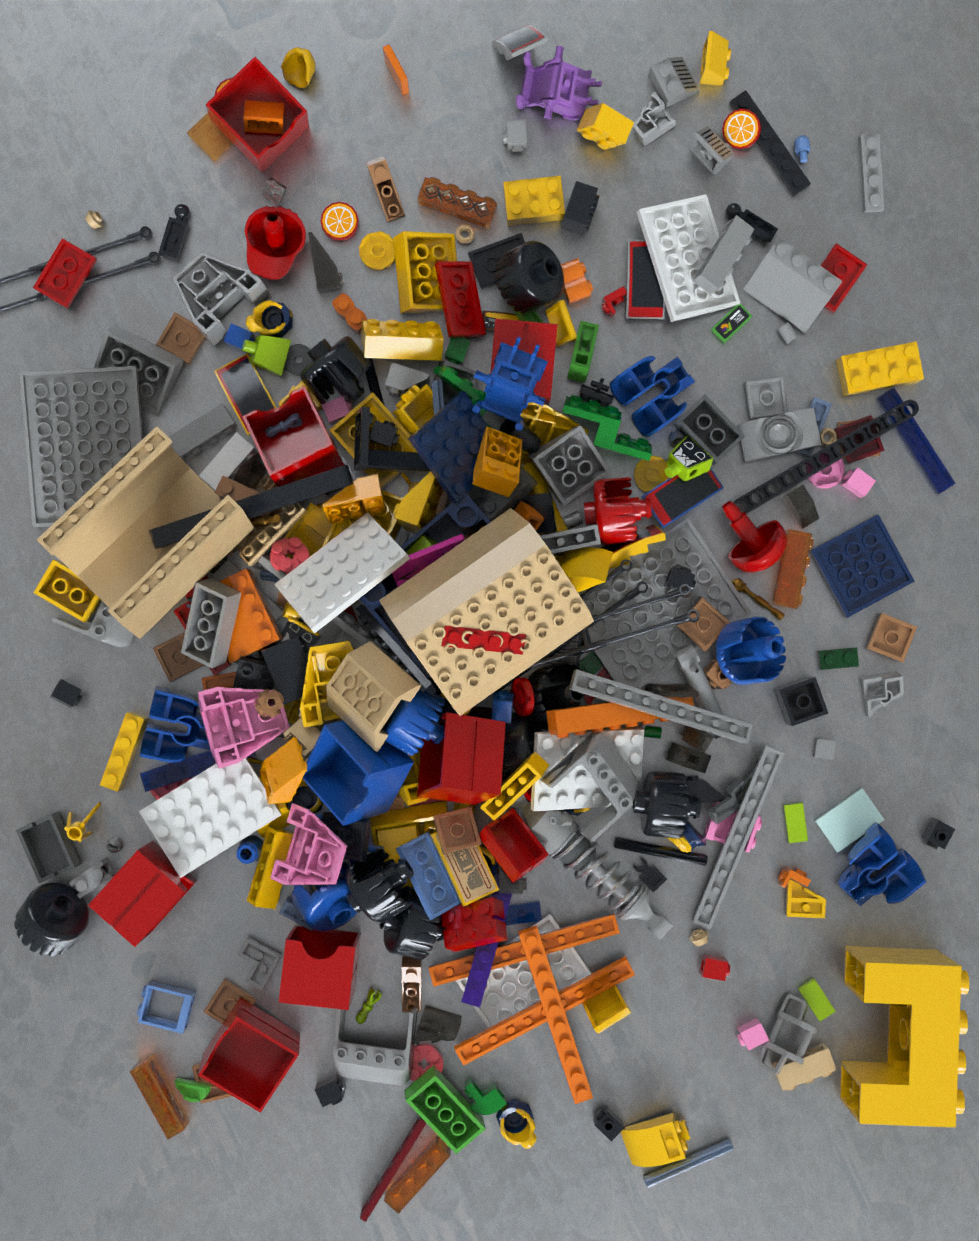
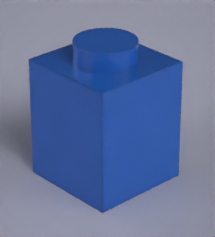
[223,323,255,353]
[491,691,514,723]

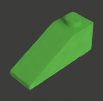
[567,321,599,383]

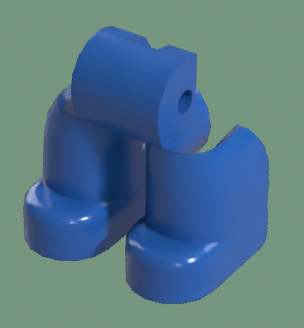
[609,356,695,437]
[139,686,211,763]
[838,822,926,907]

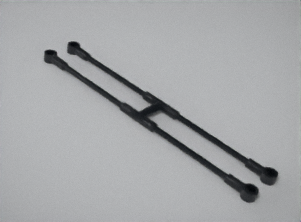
[0,226,161,312]
[471,559,648,716]
[527,584,700,669]

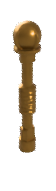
[249,514,281,528]
[732,578,785,620]

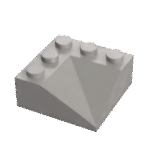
[528,425,611,506]

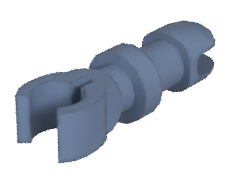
[265,413,302,438]

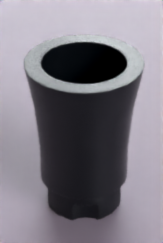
[499,419,542,454]

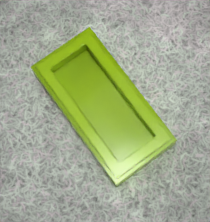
[783,802,808,843]
[798,978,836,1022]

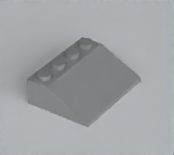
[743,238,842,333]
[94,325,184,416]

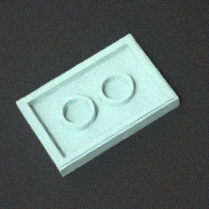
[814,788,884,853]

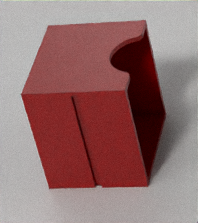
[205,56,309,173]
[490,318,558,406]
[242,386,345,487]
[417,712,506,805]
[88,841,198,947]
[279,925,361,1010]
[198,997,300,1113]

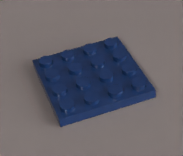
[408,391,488,503]
[810,514,915,618]

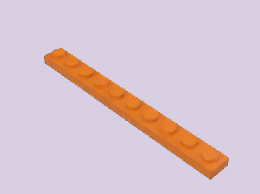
[428,913,620,987]
[518,925,593,1104]
[454,956,635,1066]

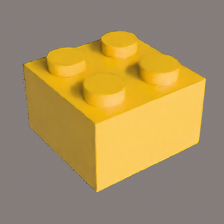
[577,103,634,150]

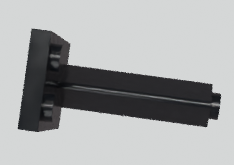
[354,407,430,473]

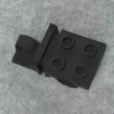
[233,656,274,690]

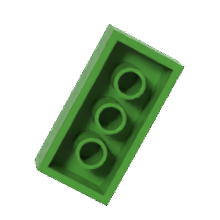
[404,1065,486,1154]

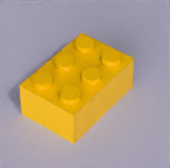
[503,176,565,226]
[33,559,102,622]

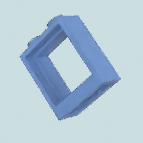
[137,980,196,1034]

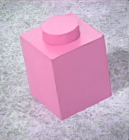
[322,396,353,425]
[842,467,876,498]
[737,1018,769,1050]

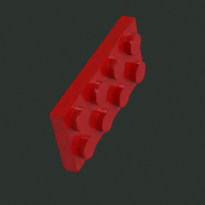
[435,261,486,338]

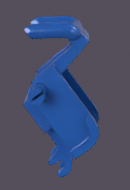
[472,337,548,431]

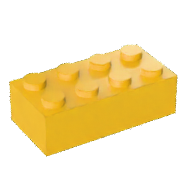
[361,319,444,361]
[836,341,924,397]

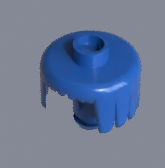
[716,617,786,685]
[382,689,445,756]
[292,862,358,931]

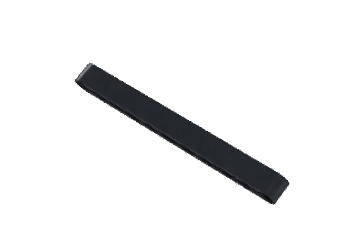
[733,400,919,514]
[149,465,354,549]

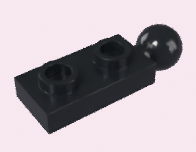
[726,203,778,243]
[158,204,190,261]

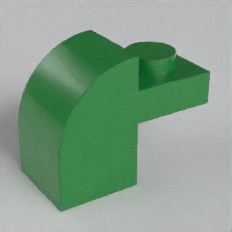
[464,1078,507,1115]

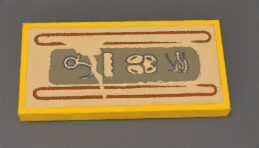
[431,832,499,907]

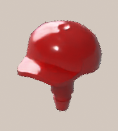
[244,206,306,280]
[722,501,788,573]

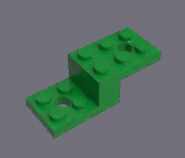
[433,365,491,428]
[562,395,652,461]

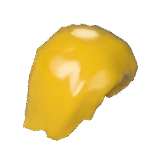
[281,47,316,88]

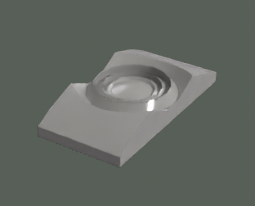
[737,408,822,462]

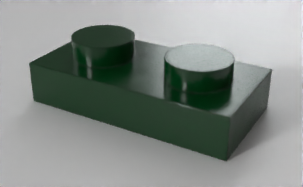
[818,647,859,670]

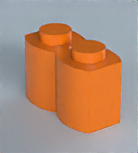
[561,258,593,305]
[332,293,367,335]

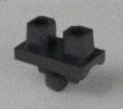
[579,378,614,407]

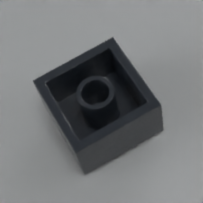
[562,181,600,235]
[775,676,829,726]

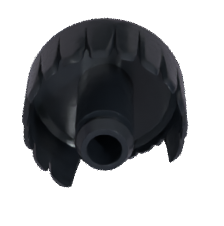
[495,241,564,314]
[300,336,371,404]
[527,662,585,730]
[502,716,547,780]
[632,770,702,838]
[345,848,414,923]
[14,883,90,957]
[379,889,446,960]

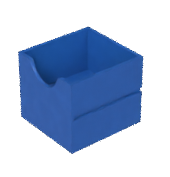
[302,721,414,826]

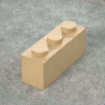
[771,1043,837,1091]

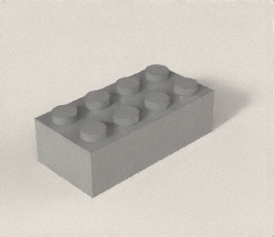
[181,578,241,668]

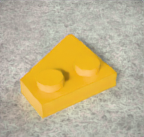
[785,879,826,918]

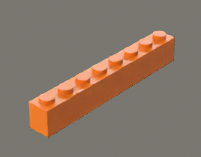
[546,690,694,738]

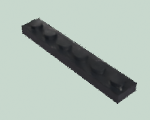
[729,90,811,196]
[356,604,437,696]

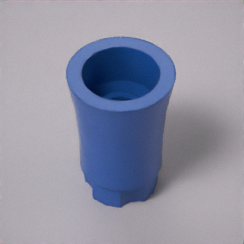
[237,835,263,864]

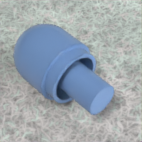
[794,135,810,163]

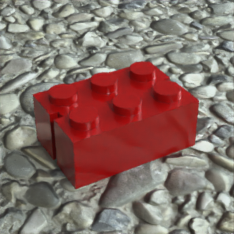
[479,808,549,883]
[441,897,508,952]

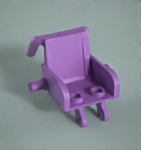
[515,46,602,121]

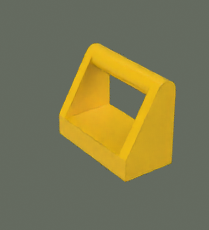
[545,300,577,348]

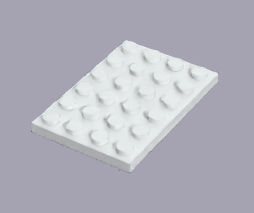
[637,194,741,322]
[274,512,410,633]
[531,728,644,811]
[139,758,282,878]
[456,913,592,1028]

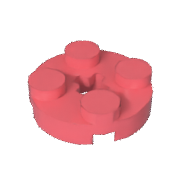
[269,537,309,575]
[410,1043,444,1081]

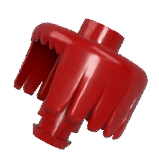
[584,477,652,545]

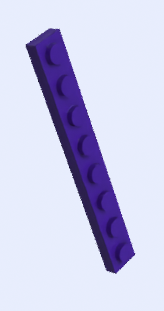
[461,866,516,1008]

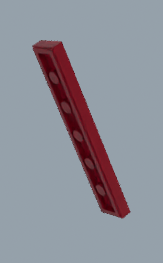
[360,1116,427,1222]

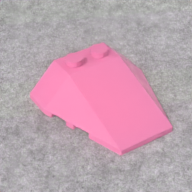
[198,687,290,768]
[270,803,347,885]

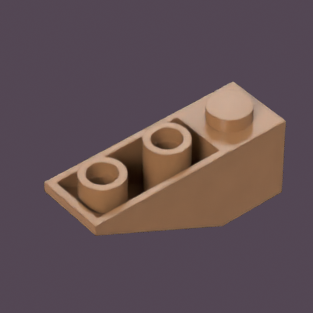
[366,156,405,222]
[401,956,422,1012]

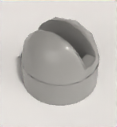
[669,430,685,447]
[106,837,123,853]

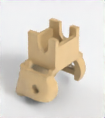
[283,708,343,761]

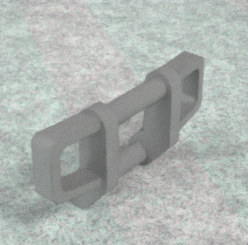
[758,994,817,1074]

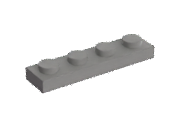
[859,134,885,213]

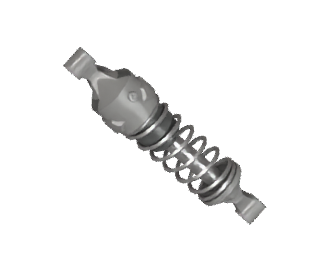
[511,794,674,940]

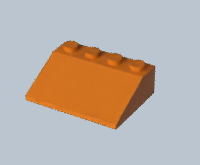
[220,568,283,664]

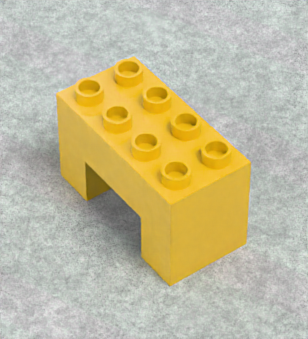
[840,946,969,1128]

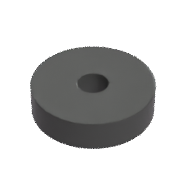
[285,344,313,376]

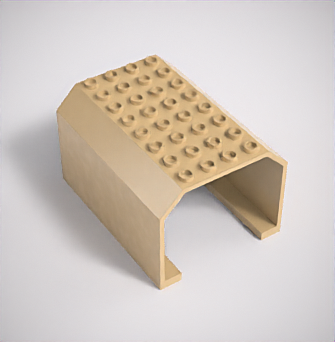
[37,426,254,639]
[379,508,594,716]

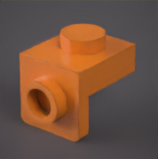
[778,867,811,888]

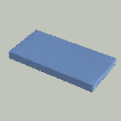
[396,832,461,920]

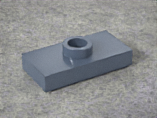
[279,896,313,931]

